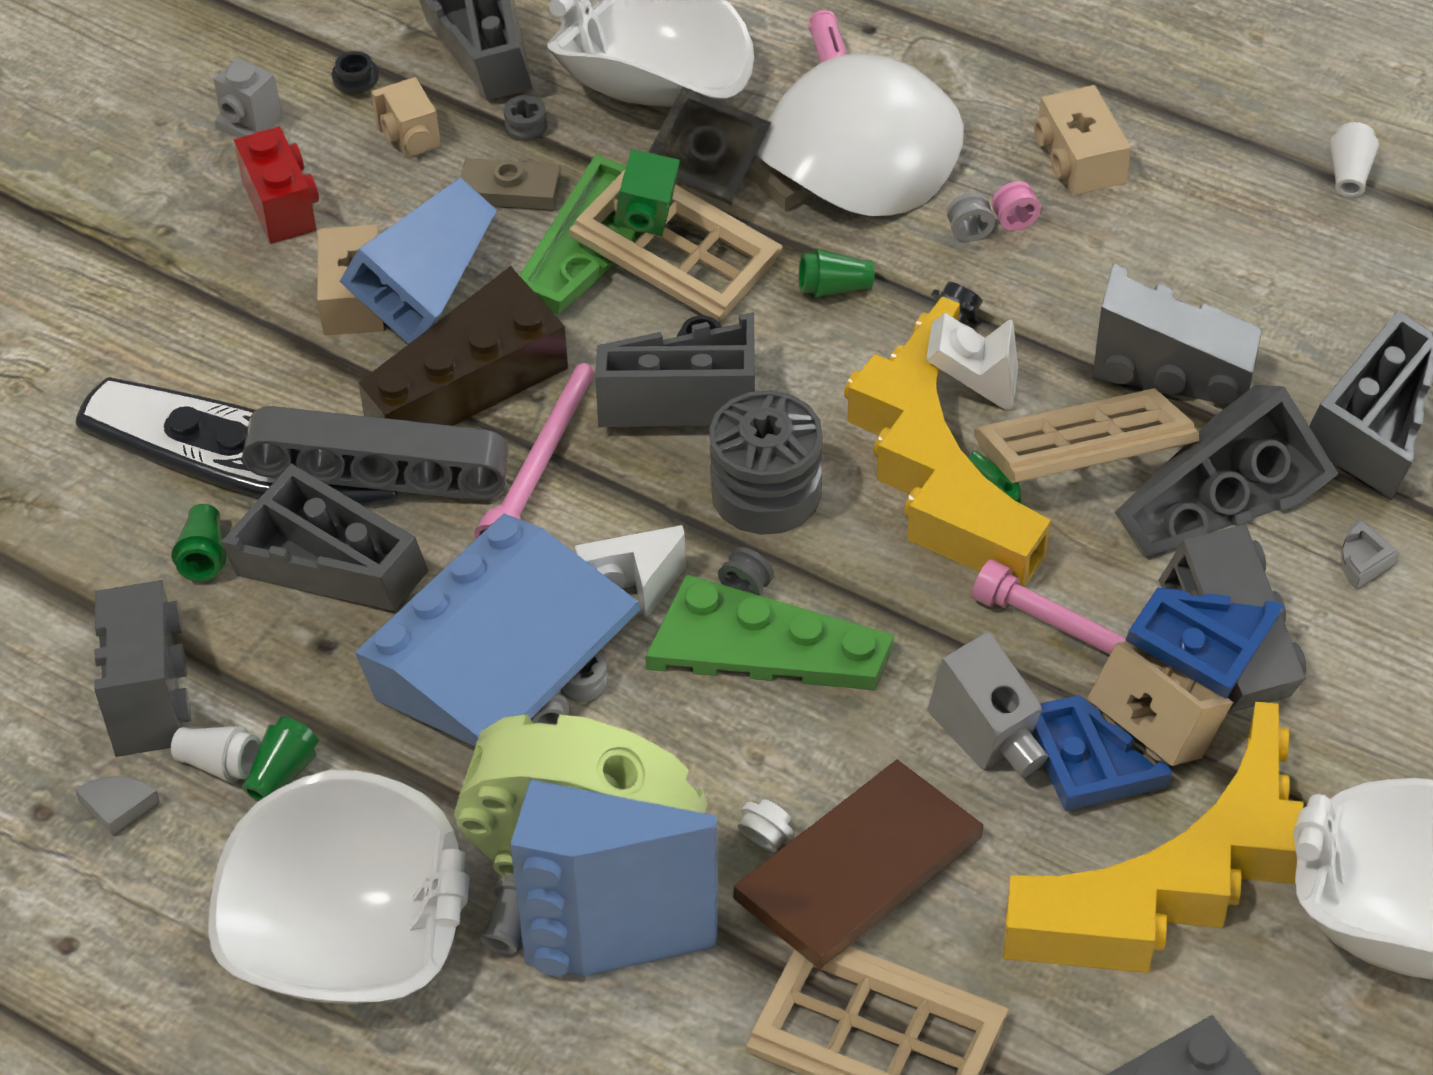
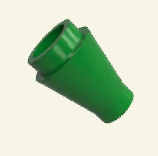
[798,248,874,298]
[171,504,226,582]
[242,716,319,801]

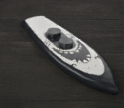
[75,377,398,506]

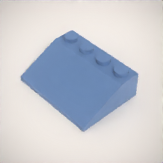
[355,513,641,746]
[510,779,718,976]

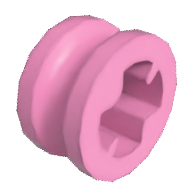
[991,181,1041,231]

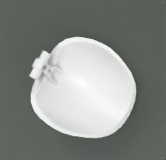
[547,0,754,107]
[756,53,964,216]
[208,770,470,1004]
[1294,778,1433,980]

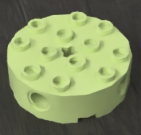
[454,714,708,877]

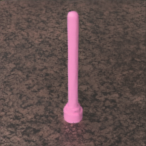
[474,363,594,539]
[971,559,1126,655]

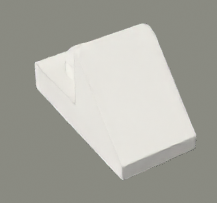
[926,313,1018,411]
[575,525,686,617]

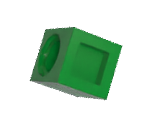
[614,149,680,236]

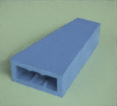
[339,177,497,344]

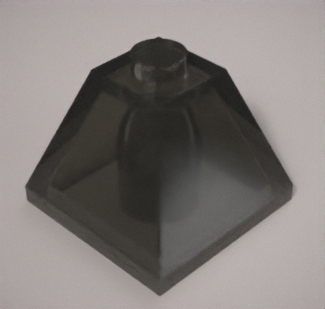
[648,87,772,206]

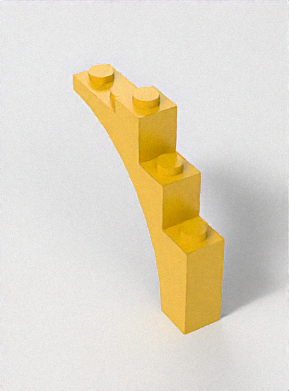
[844,296,1051,587]
[1003,702,1303,973]

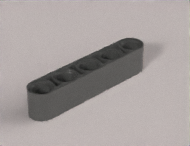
[242,406,509,500]

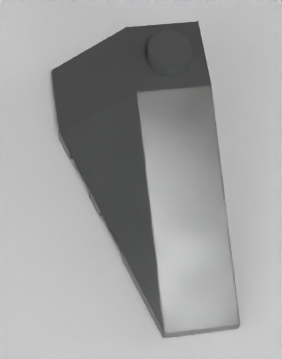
[1115,385,1339,557]

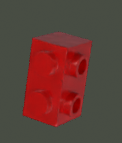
[233,126,319,244]

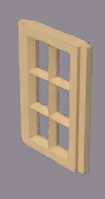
[569,170,783,322]
[974,388,1199,483]
[746,946,1009,1075]

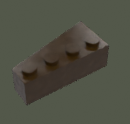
[358,266,568,426]

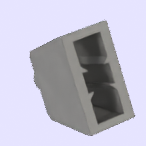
[927,631,1049,778]

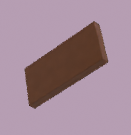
[733,759,984,970]

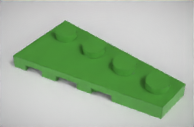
[519,154,644,315]
[645,574,894,690]

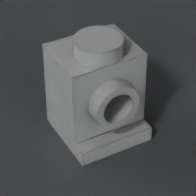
[213,58,282,138]

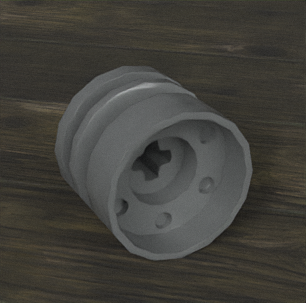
[709,390,823,535]

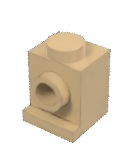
[371,77,441,159]

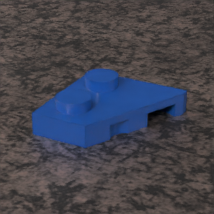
[1126,587,1284,699]
[1032,695,1173,811]

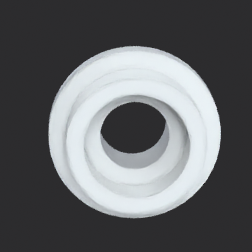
[737,799,795,853]

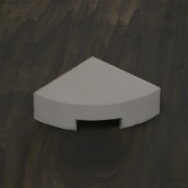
[1341,519,1399,590]
[75,776,160,836]

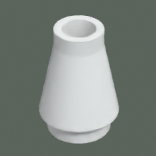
[1330,122,1379,197]
[171,726,261,783]

